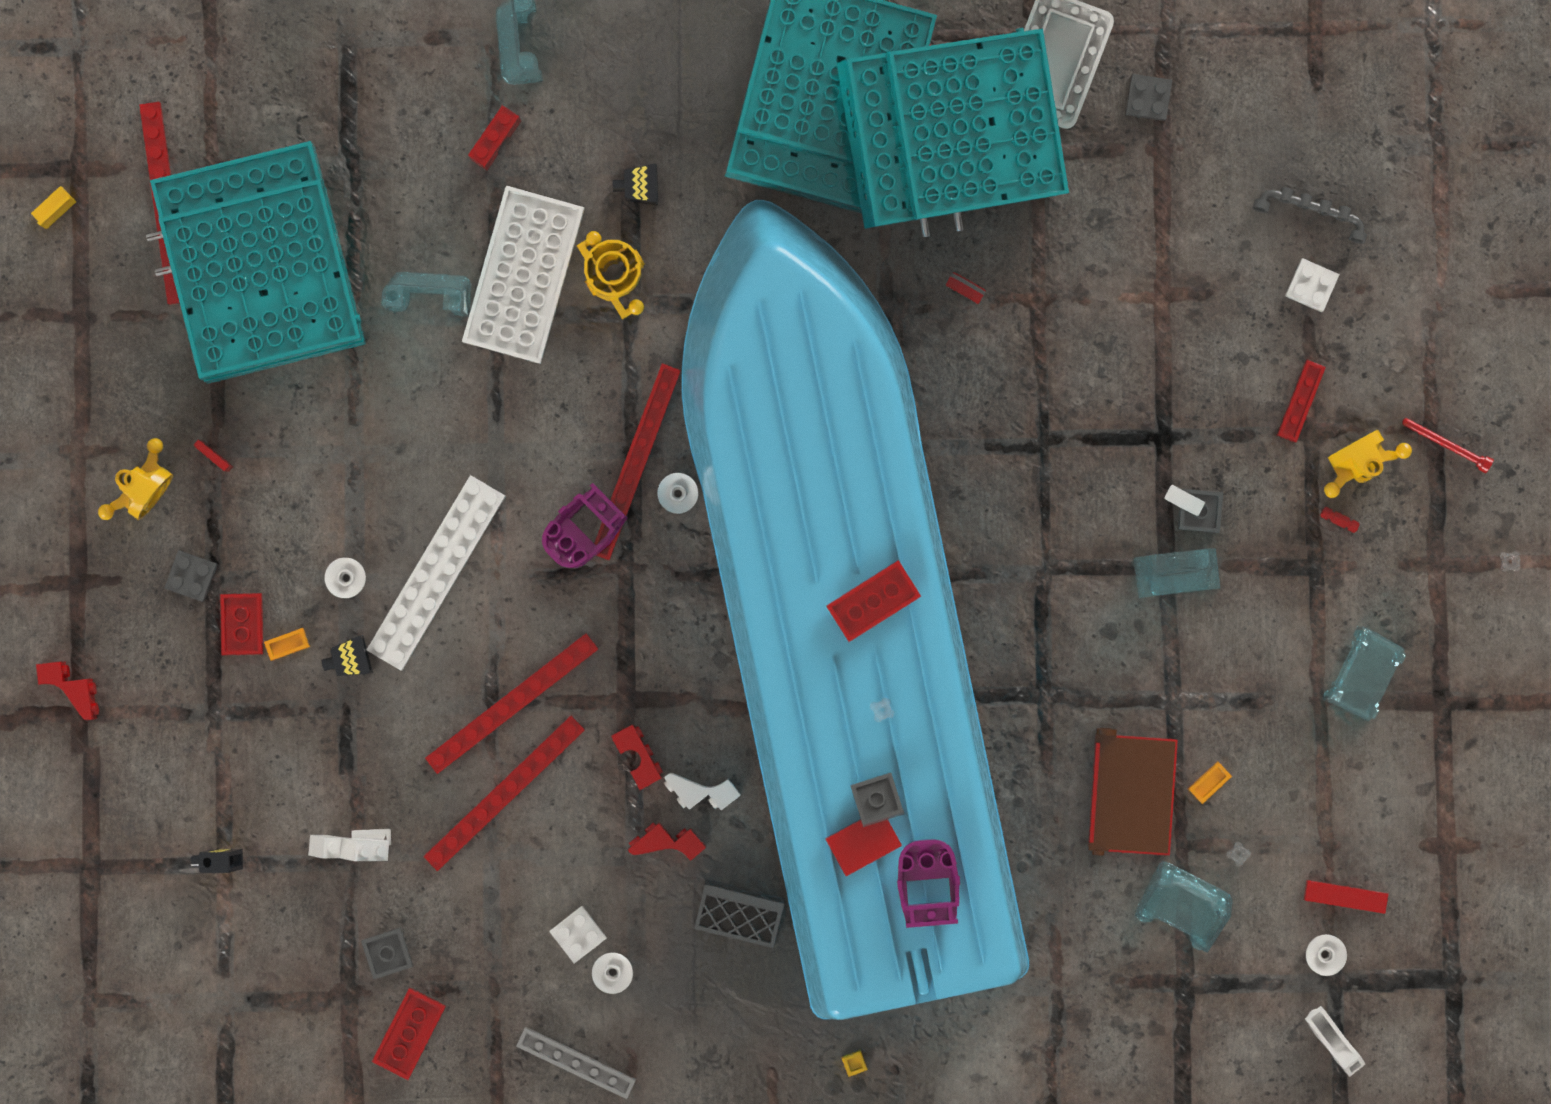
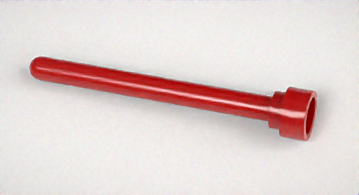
[1402,418,1494,474]

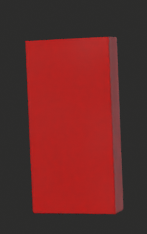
[194,439,234,472]

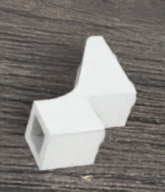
[664,773,741,810]
[308,835,389,861]
[1305,1006,1365,1077]

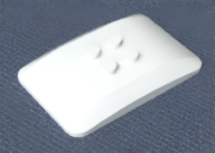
[1024,0,1114,129]

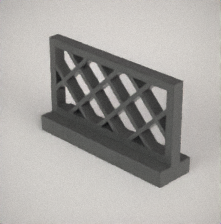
[694,879,785,948]

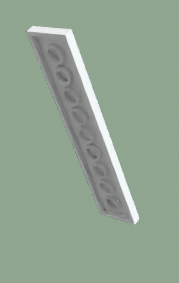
[367,475,506,671]

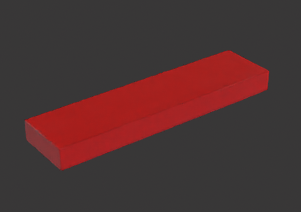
[1276,360,1326,443]
[1303,880,1388,914]

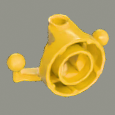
[576,231,645,320]
[1324,430,1412,498]
[98,438,173,520]

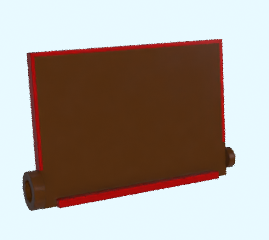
[1088,728,1178,856]

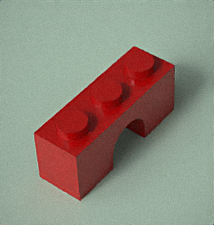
[468,105,521,171]
[611,724,664,790]

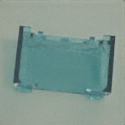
[496,0,543,84]
[1322,626,1406,721]
[1134,861,1233,953]

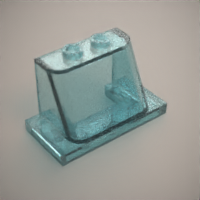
[1134,548,1220,598]

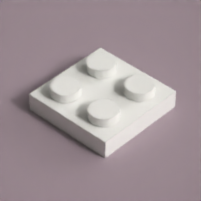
[1285,258,1340,312]
[549,906,607,964]

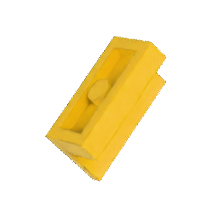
[31,186,76,229]

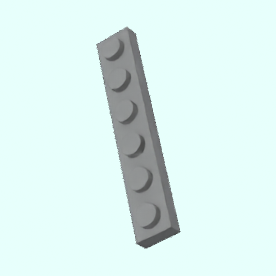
[516,1027,636,1099]

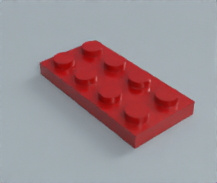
[826,560,921,642]
[372,988,446,1080]

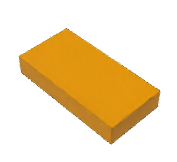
[264,628,310,661]
[1188,761,1232,804]

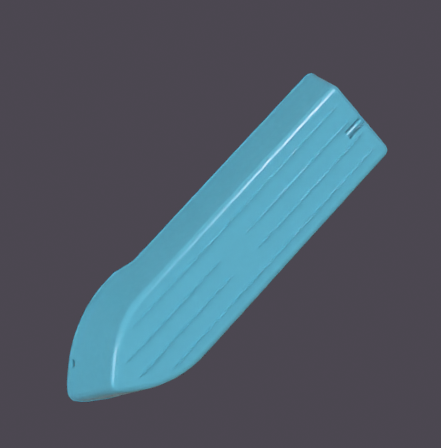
[682,200,1029,1020]

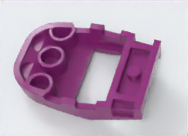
[542,483,628,568]
[897,839,960,928]

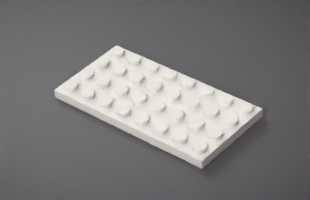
[462,186,585,364]

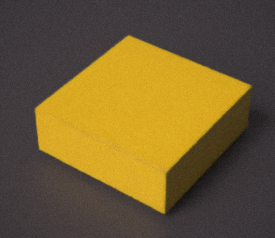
[841,1050,868,1077]

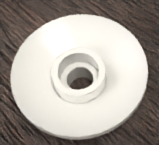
[657,473,698,514]
[325,558,366,598]
[1306,934,1347,976]
[592,953,633,994]

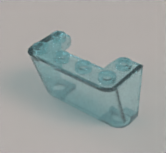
[381,272,471,317]

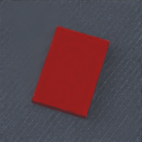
[220,593,263,655]
[825,819,902,876]

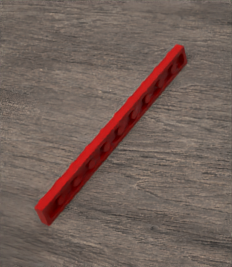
[139,102,180,305]
[594,363,681,561]
[425,633,599,774]
[423,715,585,871]

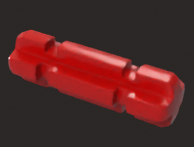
[1320,507,1360,533]

